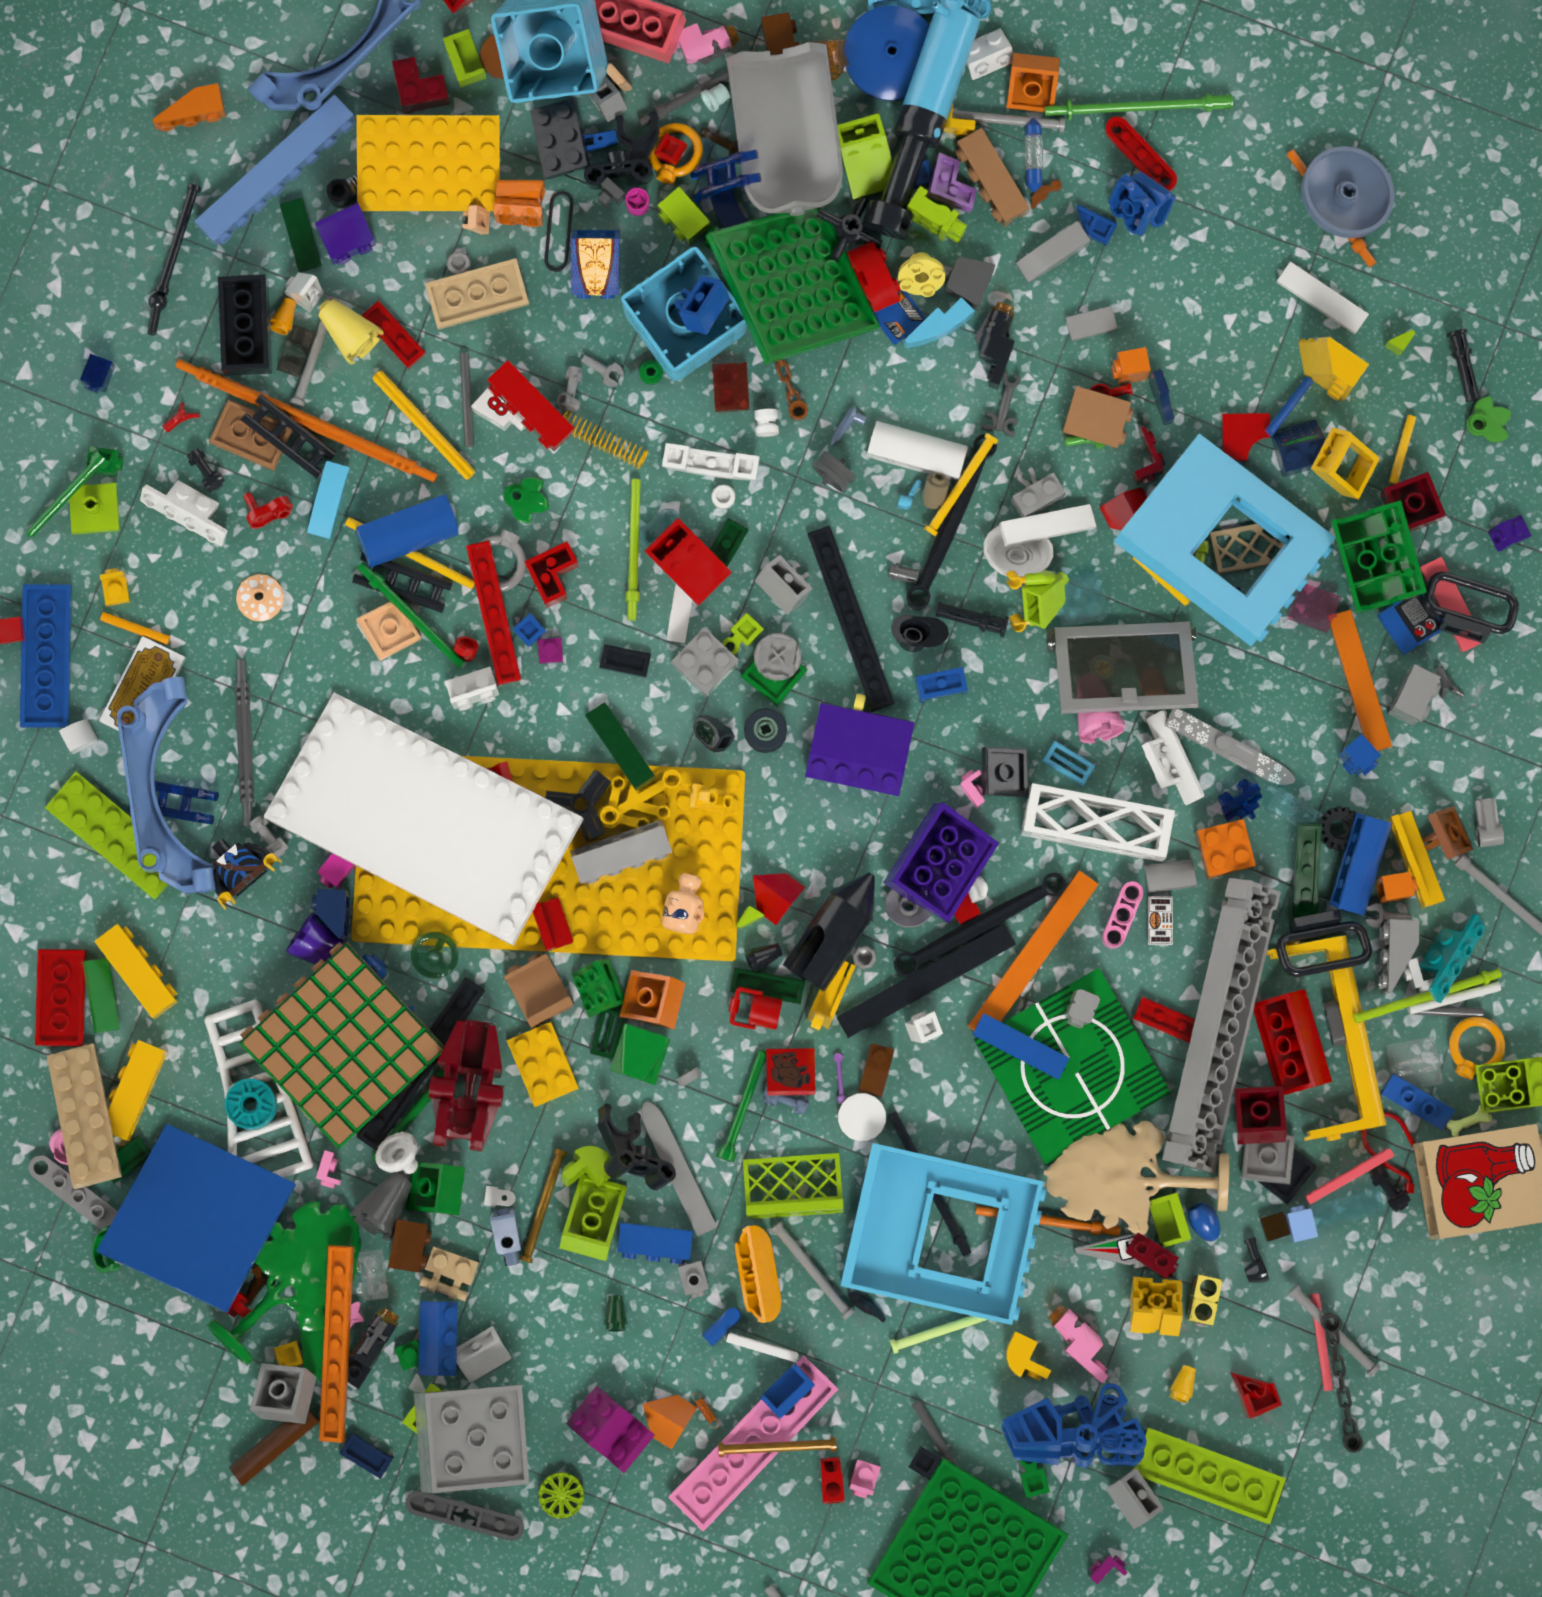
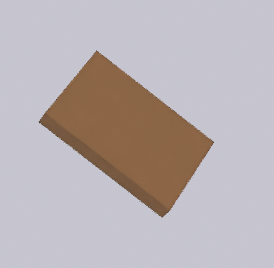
[209,399,293,472]

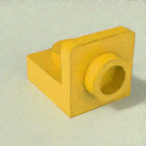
[99,568,130,606]

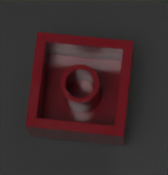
[1380,472,1446,532]
[1234,1086,1287,1145]

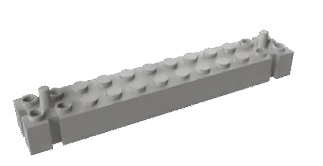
[1162,878,1281,1174]

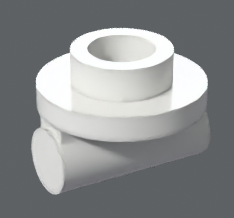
[968,876,988,903]

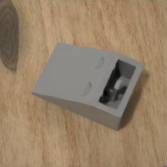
[1378,919,1419,995]

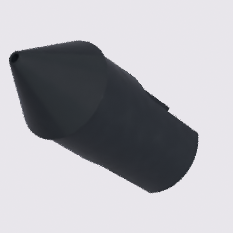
[782,872,875,993]

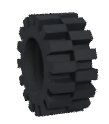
[1319,806,1356,851]

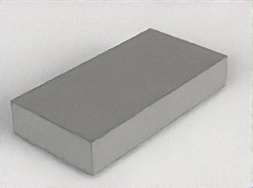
[1065,306,1118,342]

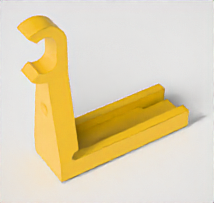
[806,961,856,1030]

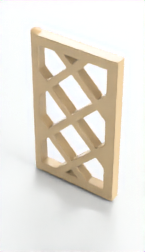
[1210,524,1284,574]

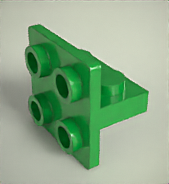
[572,958,624,1018]

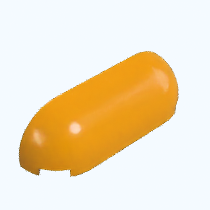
[735,1225,781,1323]

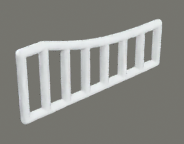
[204,1000,314,1178]

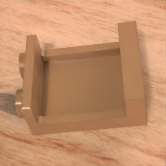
[1062,386,1134,449]

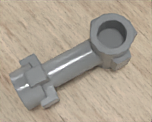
[557,366,583,412]
[249,815,289,858]

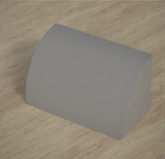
[1143,859,1197,893]

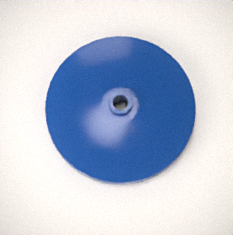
[843,5,930,101]

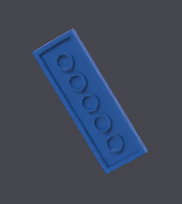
[20,584,72,728]

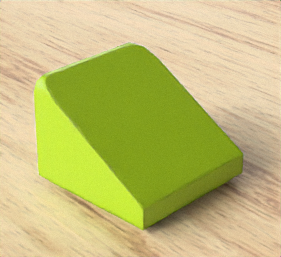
[1385,330,1415,356]
[736,906,764,930]

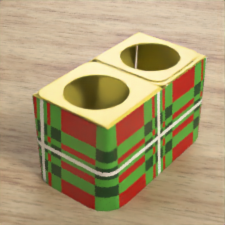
[1186,1274,1223,1327]

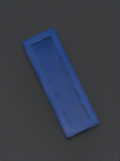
[1380,1073,1455,1131]

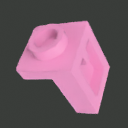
[959,769,985,809]
[316,1150,342,1189]
[849,1459,881,1498]

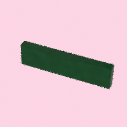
[585,702,656,791]
[1292,822,1322,917]

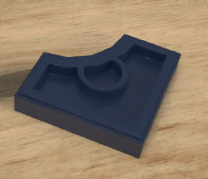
[1149,369,1175,426]

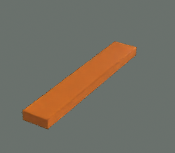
[1327,610,1392,751]

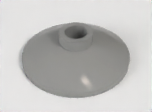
[885,890,932,928]

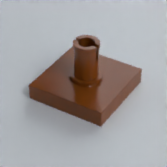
[1422,806,1474,860]

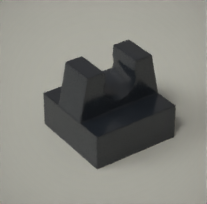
[908,1446,941,1480]

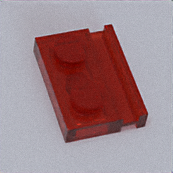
[712,362,750,413]

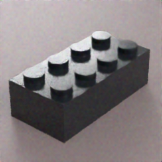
[218,274,272,376]

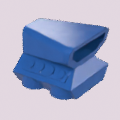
[1108,172,1176,236]

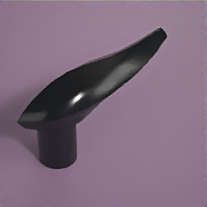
[847,1291,886,1323]

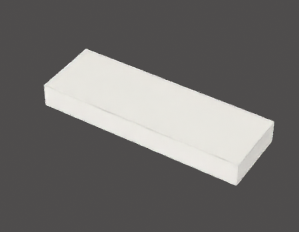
[726,1333,799,1362]

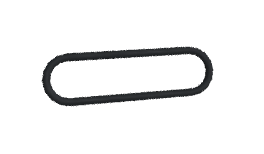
[544,191,574,272]

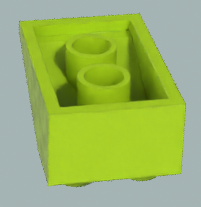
[560,1174,628,1261]

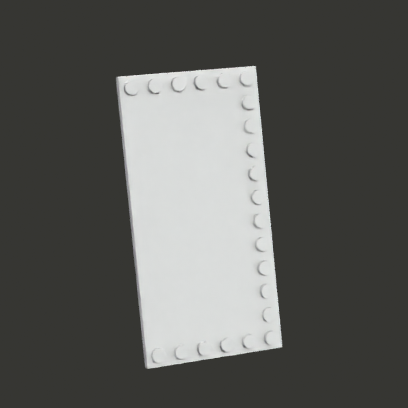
[264,693,583,946]

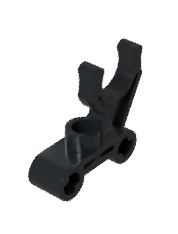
[584,111,660,190]
[597,1103,676,1191]

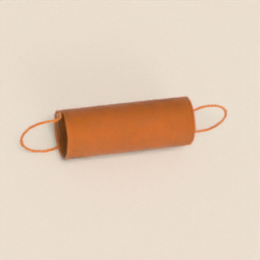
[693,1393,719,1429]

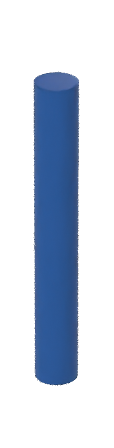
[1265,376,1313,436]

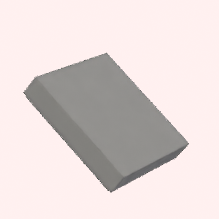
[1242,1135,1295,1185]

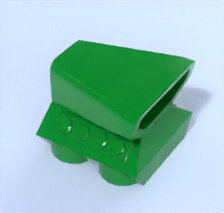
[610,1024,670,1085]

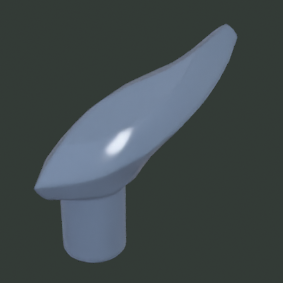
[830,406,866,446]

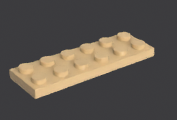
[47,1043,122,1190]

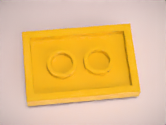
[506,1022,579,1107]

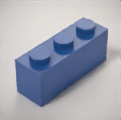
[617,1223,693,1265]
[418,1302,458,1376]

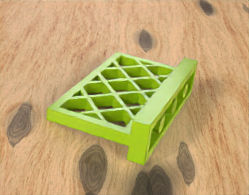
[743,1153,844,1220]

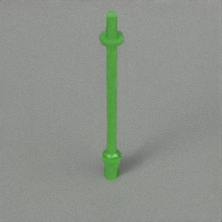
[1044,93,1233,121]

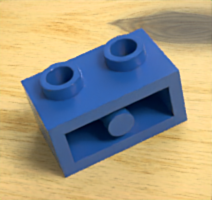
[1338,734,1381,777]

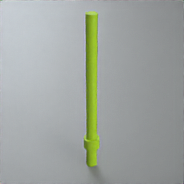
[625,479,641,621]

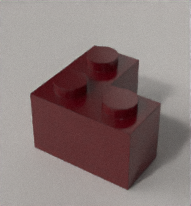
[392,57,450,114]

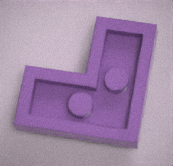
[927,153,977,213]

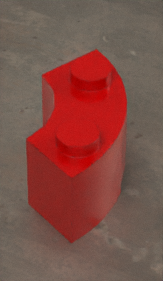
[847,241,901,312]

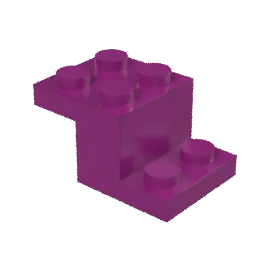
[566,1385,655,1473]

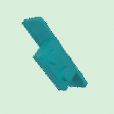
[1420,914,1485,1003]

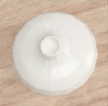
[983,526,1053,576]

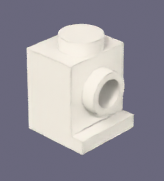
[905,1011,943,1043]

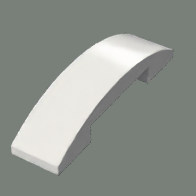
[662,443,760,480]

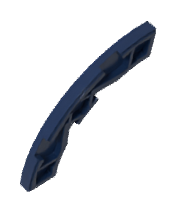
[707,163,748,229]

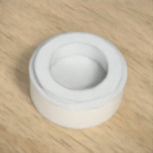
[711,485,735,510]

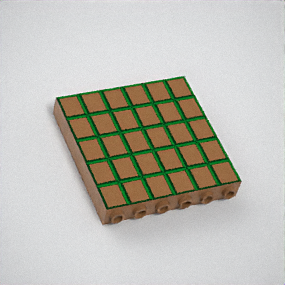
[239,942,445,1149]

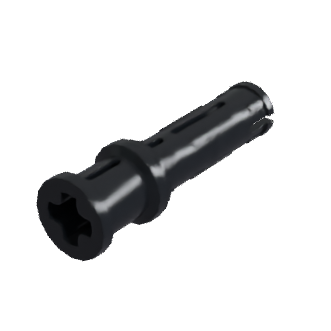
[1446,329,1481,402]
[935,602,1009,638]

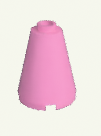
[1076,674,1126,743]

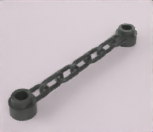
[1321,1313,1363,1453]

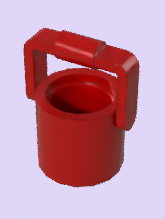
[728,987,783,1030]

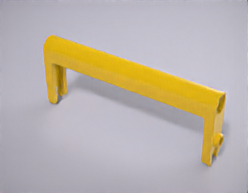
[1266,935,1386,1142]

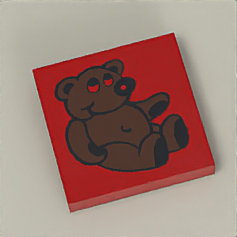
[766,1048,816,1096]

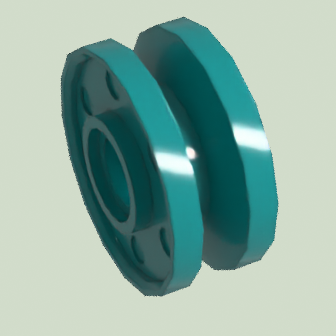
[225,1078,278,1130]

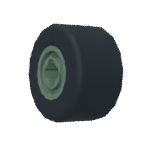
[744,708,787,753]

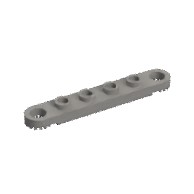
[29,1155,118,1230]

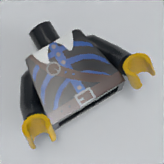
[212,838,282,910]

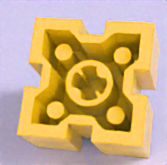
[1130,1276,1183,1336]

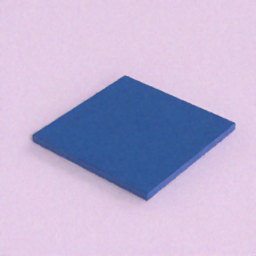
[97,1124,296,1313]

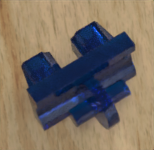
[1218,778,1263,822]

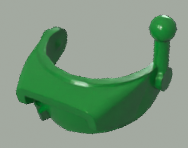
[92,1225,121,1273]

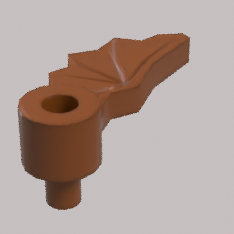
[1031,179,1062,210]

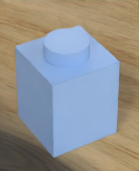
[1285,1205,1318,1242]

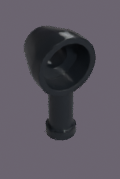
[1244,1237,1270,1283]

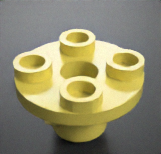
[898,252,945,297]

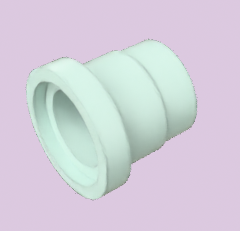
[701,83,730,112]

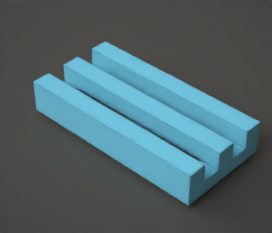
[1042,741,1096,786]

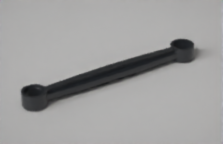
[906,434,997,610]
[894,873,1066,977]

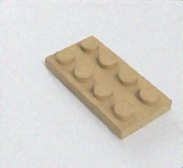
[425,258,529,330]

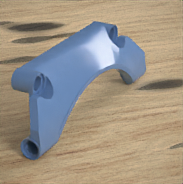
[247,0,423,111]
[117,677,216,894]

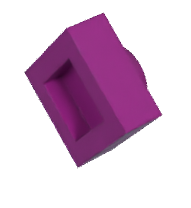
[538,638,563,664]

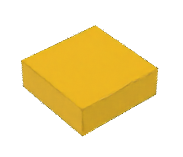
[273,1341,304,1367]

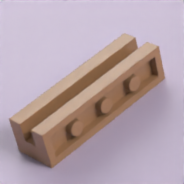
[955,128,1030,227]

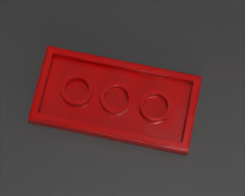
[35,949,87,1046]

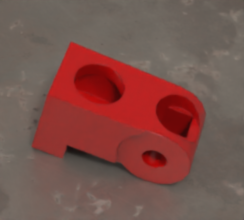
[820,1457,845,1504]

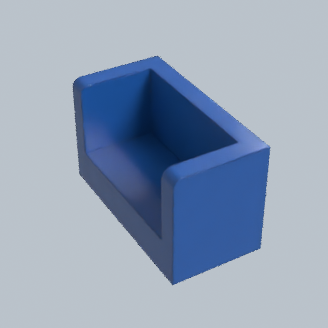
[915,667,968,703]
[760,1363,815,1419]

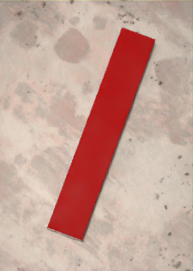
[466,540,521,686]

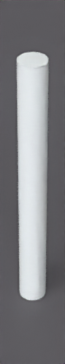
[1407,982,1501,1015]

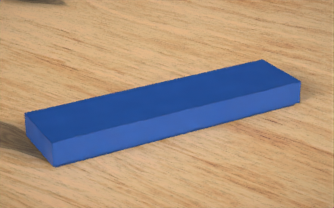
[972,1013,1069,1080]

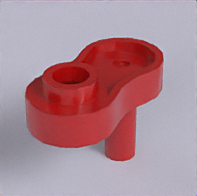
[243,492,293,529]

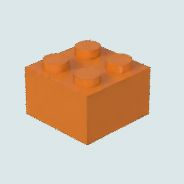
[1194,819,1256,880]

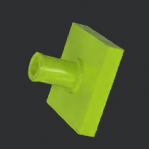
[69,483,120,535]

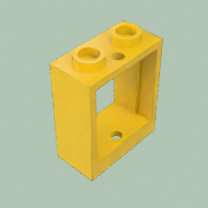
[1311,427,1380,500]

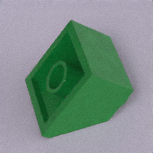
[406,1162,465,1216]

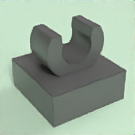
[598,177,625,208]

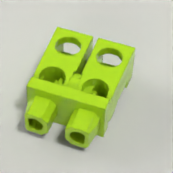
[906,186,967,244]

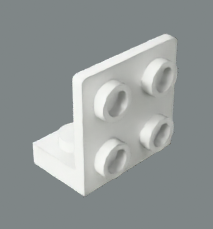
[445,667,500,711]

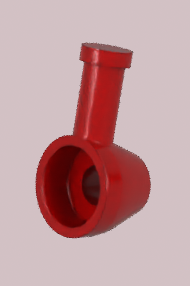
[1090,383,1133,397]

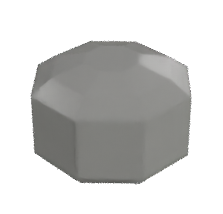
[853,945,876,970]

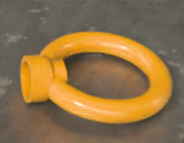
[649,123,703,184]
[1449,1017,1505,1080]

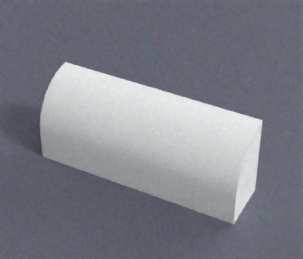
[867,421,968,482]

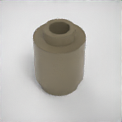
[922,472,950,509]

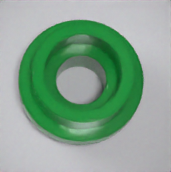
[639,361,663,385]

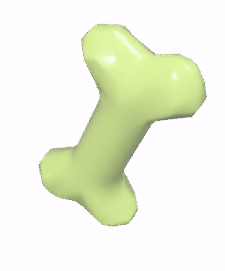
[1445,1105,1492,1137]

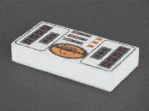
[1148,896,1173,945]

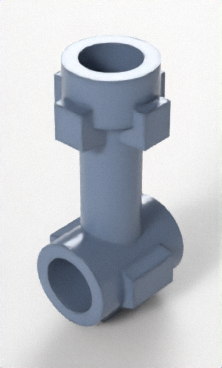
[763,1086,809,1114]

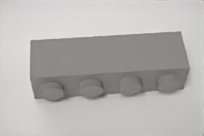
[570,820,672,884]

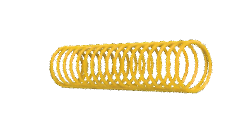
[563,410,648,469]

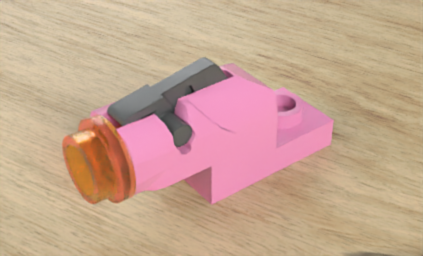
[673,23,740,65]
[1048,1304,1109,1383]

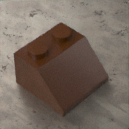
[388,1219,432,1273]

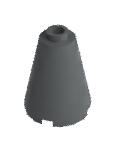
[350,1171,412,1241]

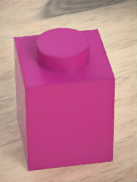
[317,853,356,889]

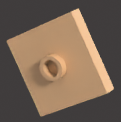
[356,602,422,661]

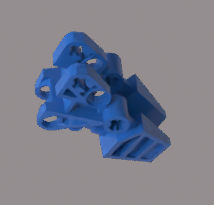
[1001,1383,1147,1468]

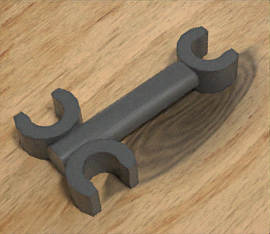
[982,372,1021,437]

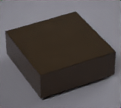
[1259,1211,1291,1242]

